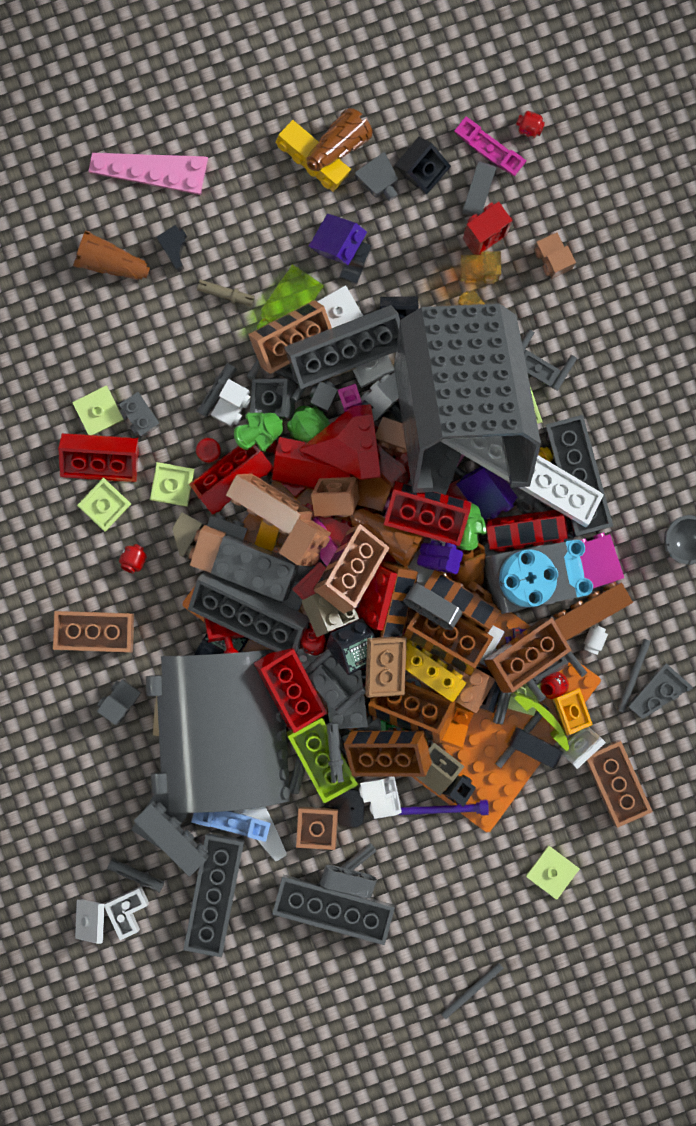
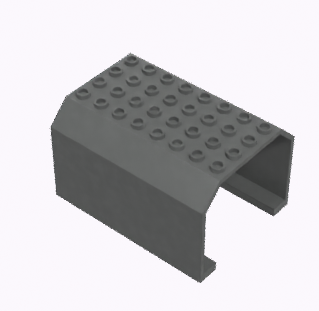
[394,304,541,493]

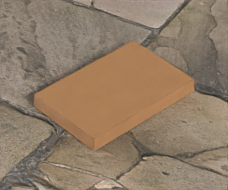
[365,636,407,697]

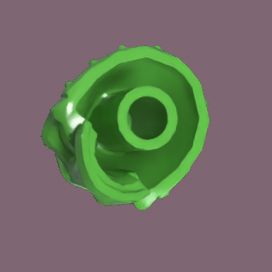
[287,406,330,442]
[234,412,283,451]
[456,501,487,550]

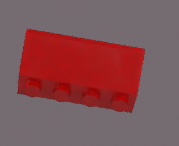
[58,433,139,482]
[272,437,352,489]
[254,648,327,733]

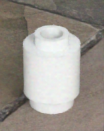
[583,625,608,655]

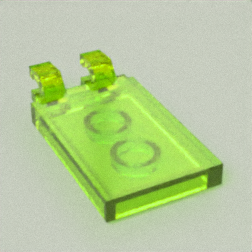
[257,264,324,329]

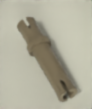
[197,279,255,308]

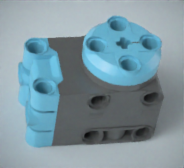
[483,540,593,614]

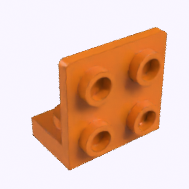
[441,702,474,749]

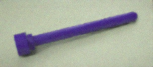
[398,800,489,815]

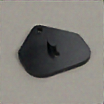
[326,789,364,827]

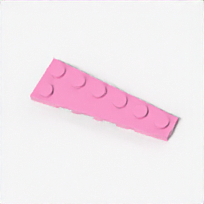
[89,153,208,195]

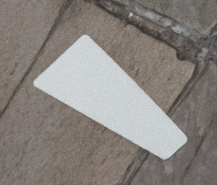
[234,807,287,861]

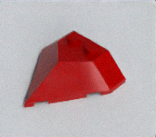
[299,404,381,480]

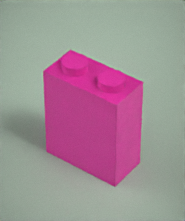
[580,532,624,588]

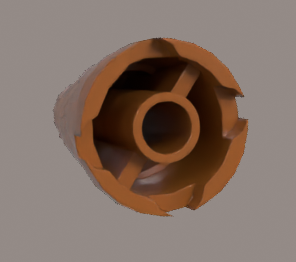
[307,108,372,171]
[73,230,150,281]
[349,508,425,567]
[451,543,485,591]

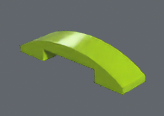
[511,692,569,751]

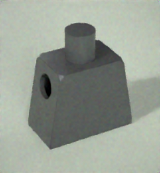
[355,152,398,202]

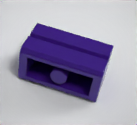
[417,540,463,574]

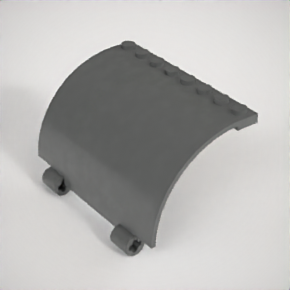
[146,649,290,813]

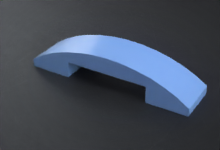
[191,811,271,842]

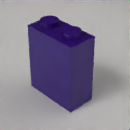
[309,213,367,265]
[456,466,518,520]

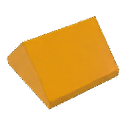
[552,688,593,736]

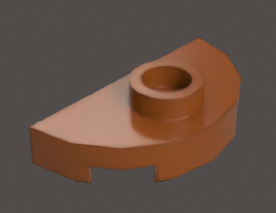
[468,581,493,603]

